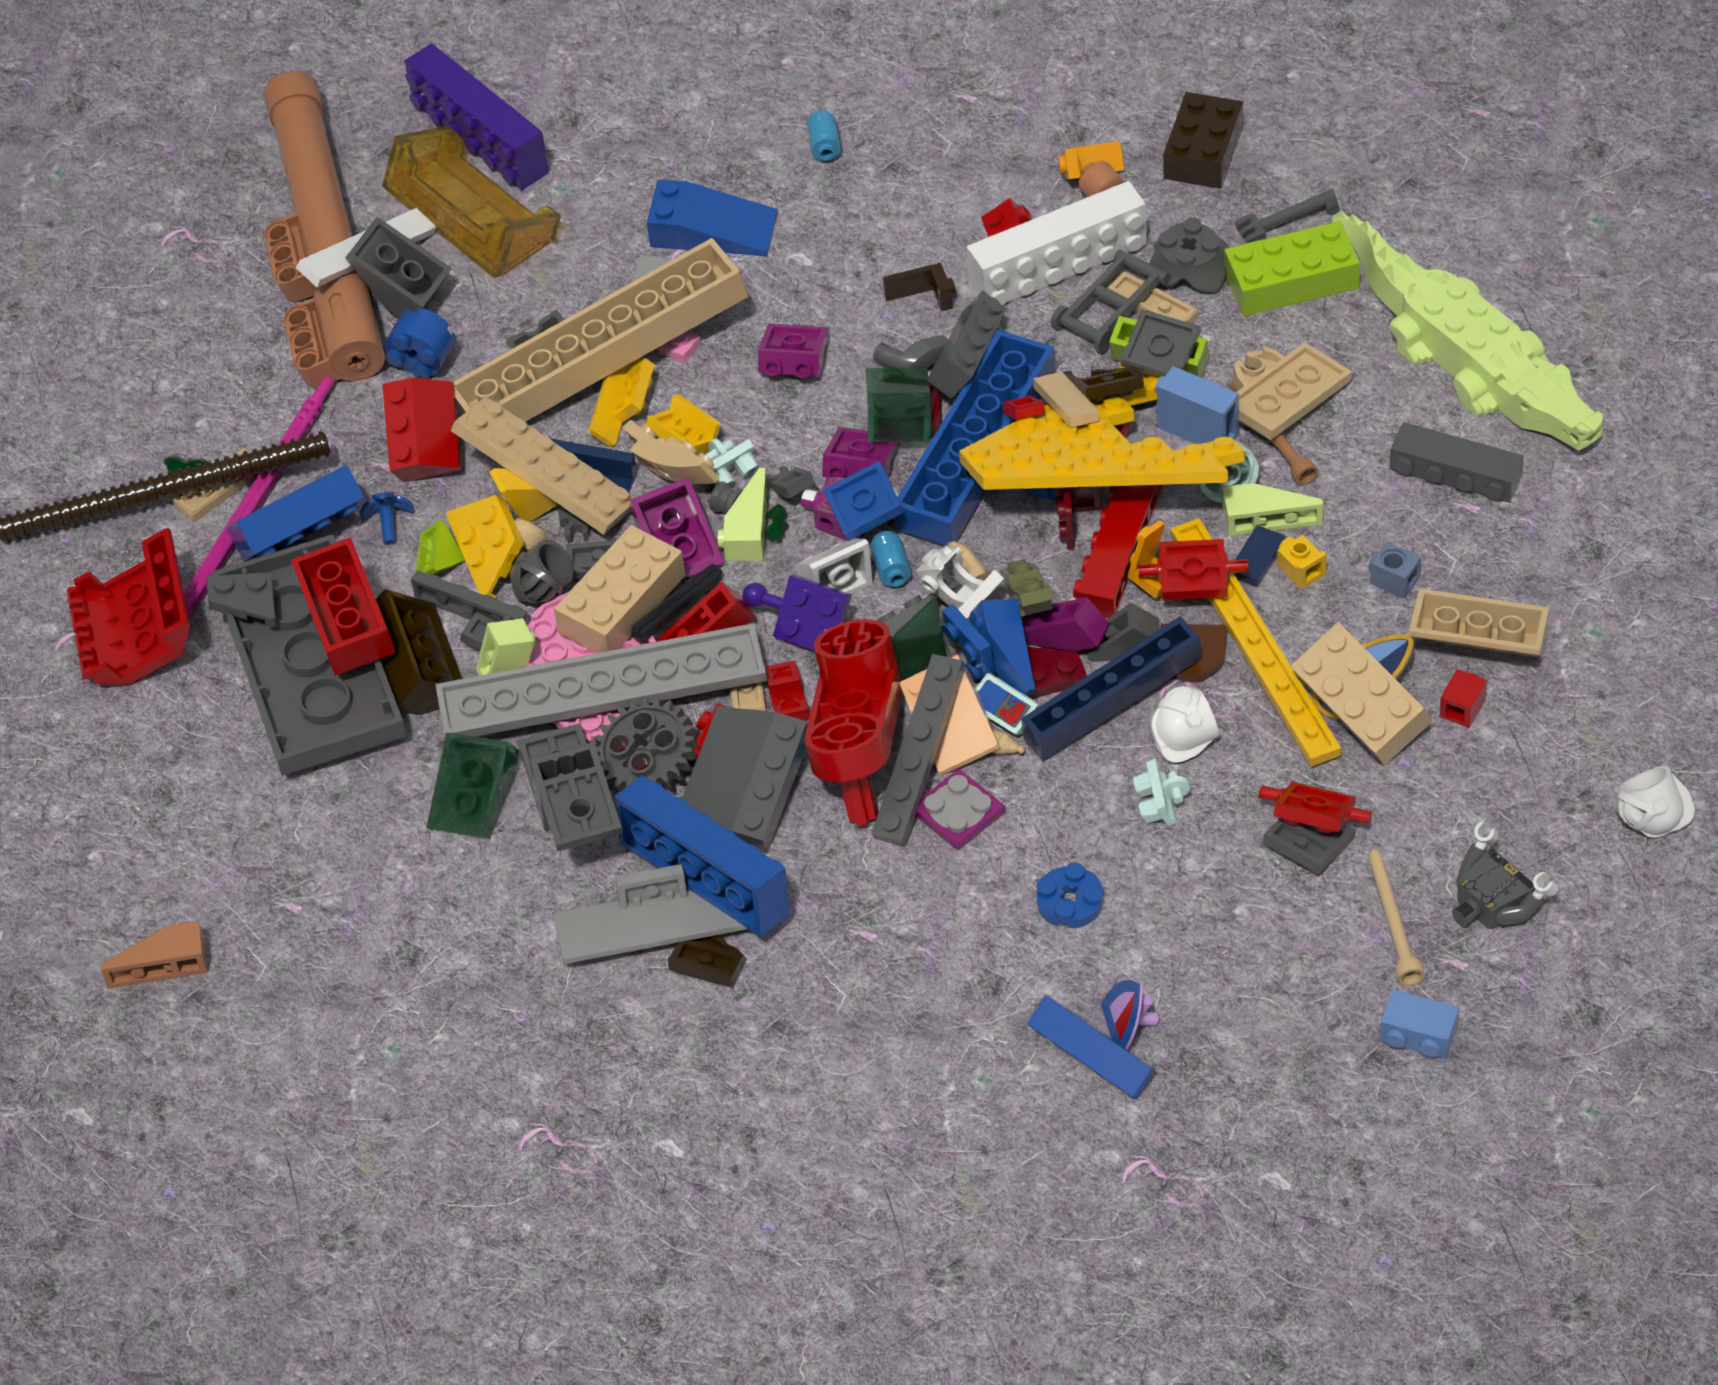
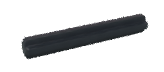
[631,564,723,642]

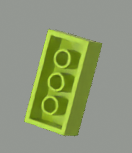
[1224,221,1360,317]

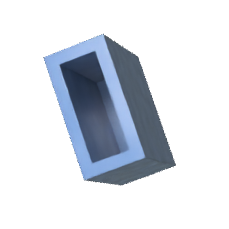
[1155,366,1239,444]

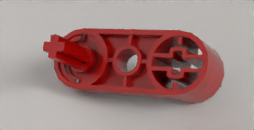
[805,619,903,826]

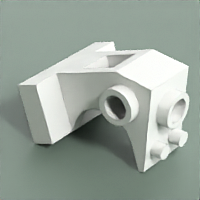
[916,546,1004,619]

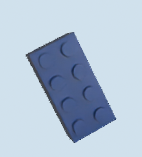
[226,465,364,561]

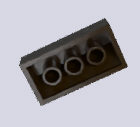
[376,589,462,715]

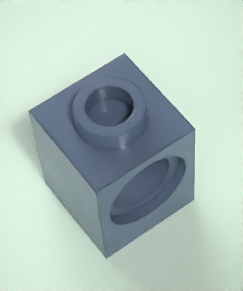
[1368,542,1421,599]

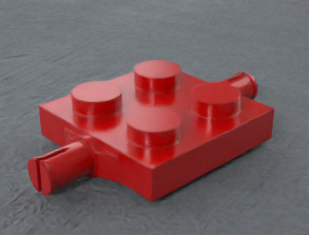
[1138,539,1248,600]
[1258,781,1372,833]

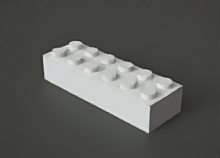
[966,181,1147,305]

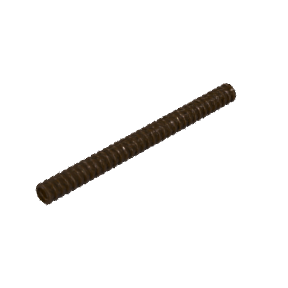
[0,431,331,543]

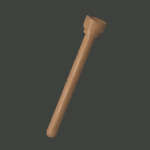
[1230,380,1319,486]

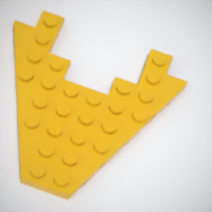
[959,366,1245,490]

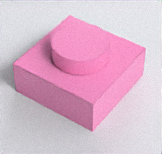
[658,331,701,364]

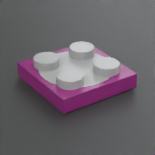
[915,768,1005,851]

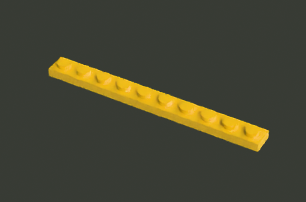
[1170,518,1341,767]

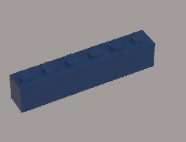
[1021,616,1201,761]

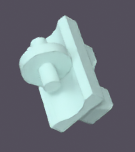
[703,438,758,488]
[1133,759,1190,826]

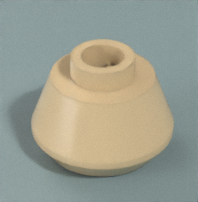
[514,518,547,556]

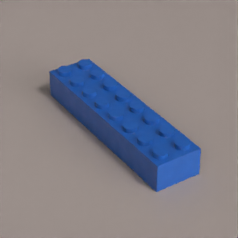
[894,330,1055,546]

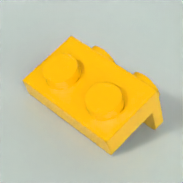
[646,394,721,455]

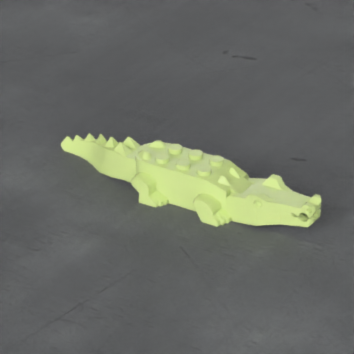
[1332,211,1603,451]

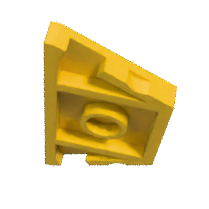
[446,494,524,598]

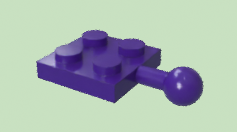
[742,574,852,651]

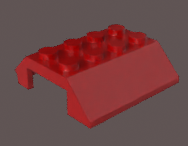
[66,527,191,685]

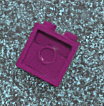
[758,323,829,378]
[822,427,899,478]

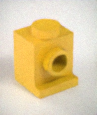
[1277,535,1327,590]

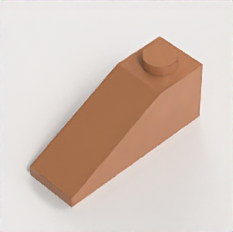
[101,921,208,989]

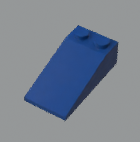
[647,179,778,256]

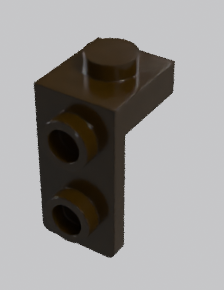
[883,263,956,311]

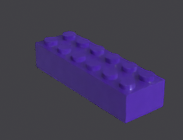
[404,43,549,191]

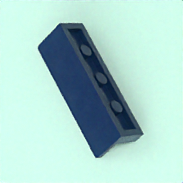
[550,438,637,493]

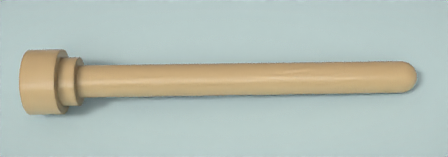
[1368,849,1425,986]

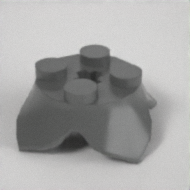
[1149,218,1230,294]

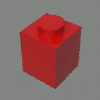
[1439,669,1487,728]

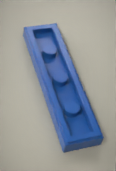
[1027,995,1156,1099]

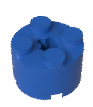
[385,308,456,379]

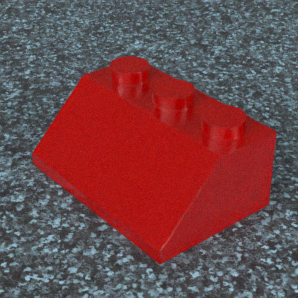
[382,378,461,482]

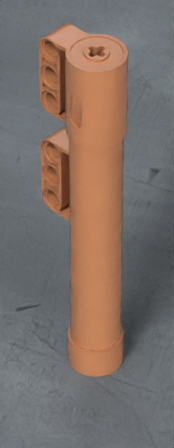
[264,71,385,388]

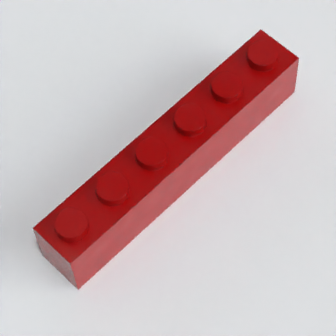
[1073,485,1163,618]

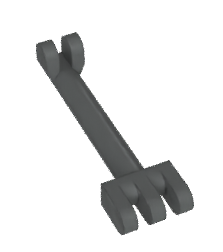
[1235,189,1339,243]

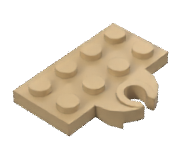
[1233,342,1352,440]

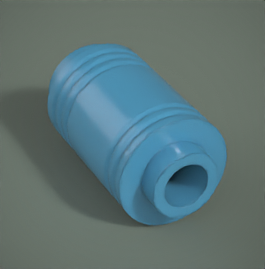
[807,110,841,161]
[870,531,911,587]

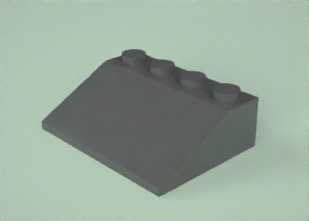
[682,706,808,854]

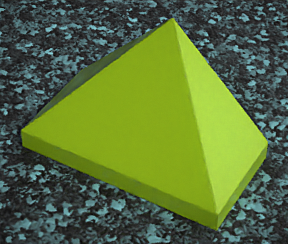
[415,519,465,575]

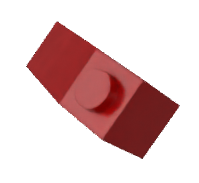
[656,582,756,642]

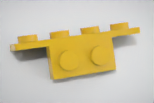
[588,357,655,447]

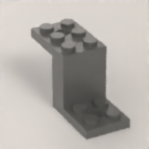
[517,723,622,852]

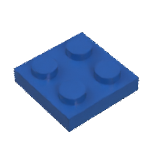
[823,461,904,541]

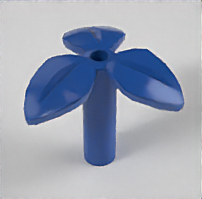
[360,492,414,545]

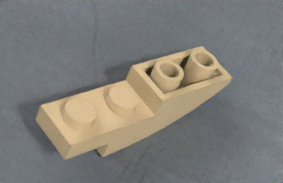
[622,419,720,484]

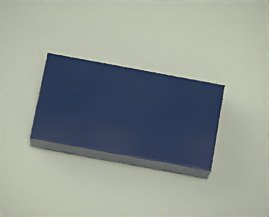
[1234,525,1286,587]

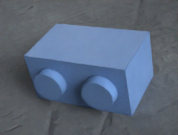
[1380,989,1460,1059]

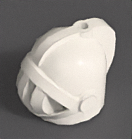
[1150,686,1220,763]
[1617,765,1695,838]

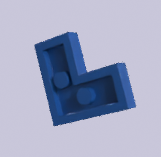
[942,604,996,682]

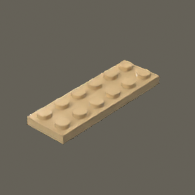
[451,397,636,535]

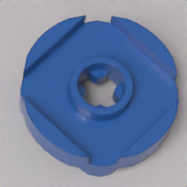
[1037,862,1103,928]

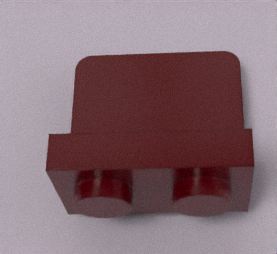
[1056,486,1101,550]

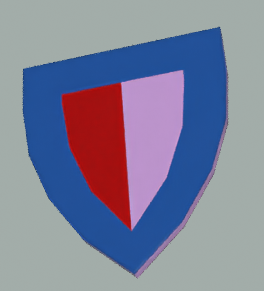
[1101,980,1159,1050]

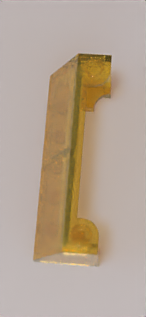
[382,126,561,278]

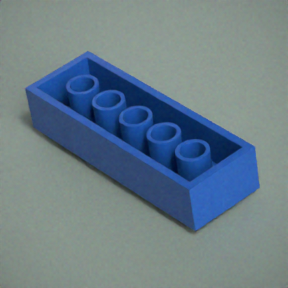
[614,775,790,937]

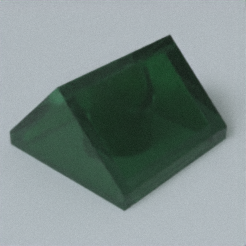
[891,598,950,681]

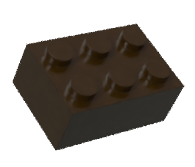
[1163,92,1243,189]

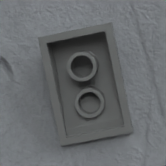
[345,217,452,317]

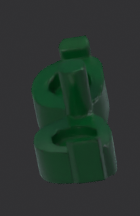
[164,455,211,473]

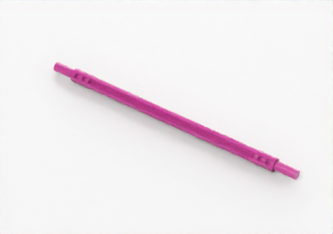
[184,377,334,617]

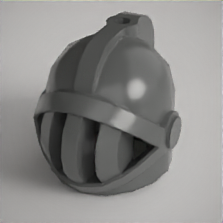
[510,540,573,604]

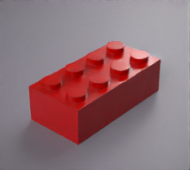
[291,537,396,676]

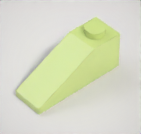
[718,468,768,561]
[1222,483,1323,536]

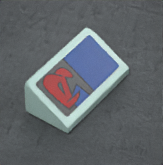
[976,673,1040,735]

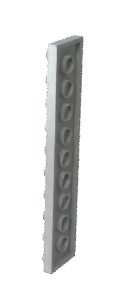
[435,623,767,742]

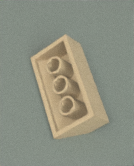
[1409,588,1549,658]

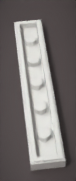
[296,208,437,287]

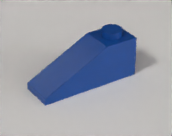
[969,599,1035,696]

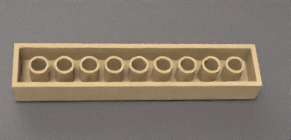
[453,238,749,422]

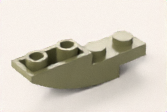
[1000,559,1054,616]

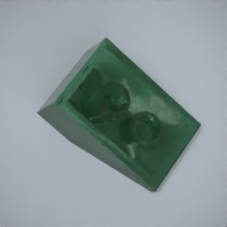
[865,367,931,442]
[426,732,519,839]

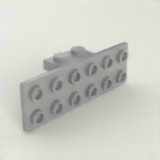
[553,864,748,964]

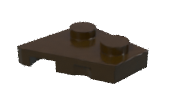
[1063,368,1144,402]
[668,935,744,987]

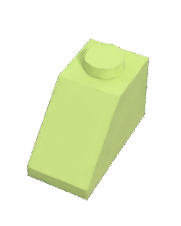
[476,618,536,676]

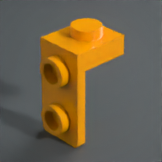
[1058,141,1124,179]
[1127,520,1165,599]

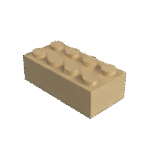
[554,525,685,653]
[1290,621,1433,766]

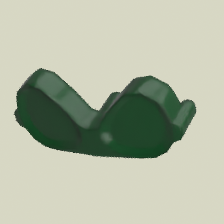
[765,504,789,544]

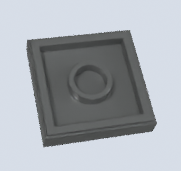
[1120,309,1201,378]

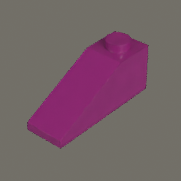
[1021,597,1109,652]

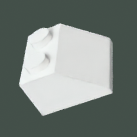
[797,538,873,594]

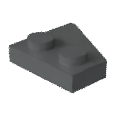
[207,572,276,627]
[1263,818,1356,874]

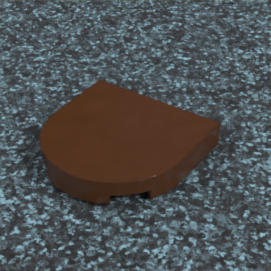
[1161,623,1226,682]

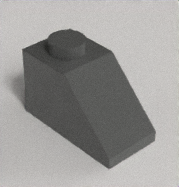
[1087,603,1160,662]

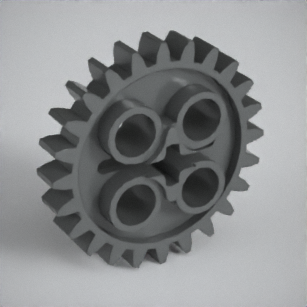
[594,697,698,793]

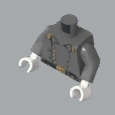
[1452,822,1558,929]

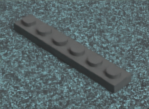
[871,654,966,846]

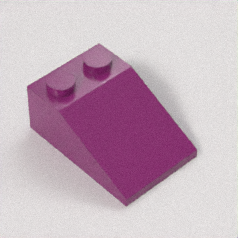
[629,477,725,581]

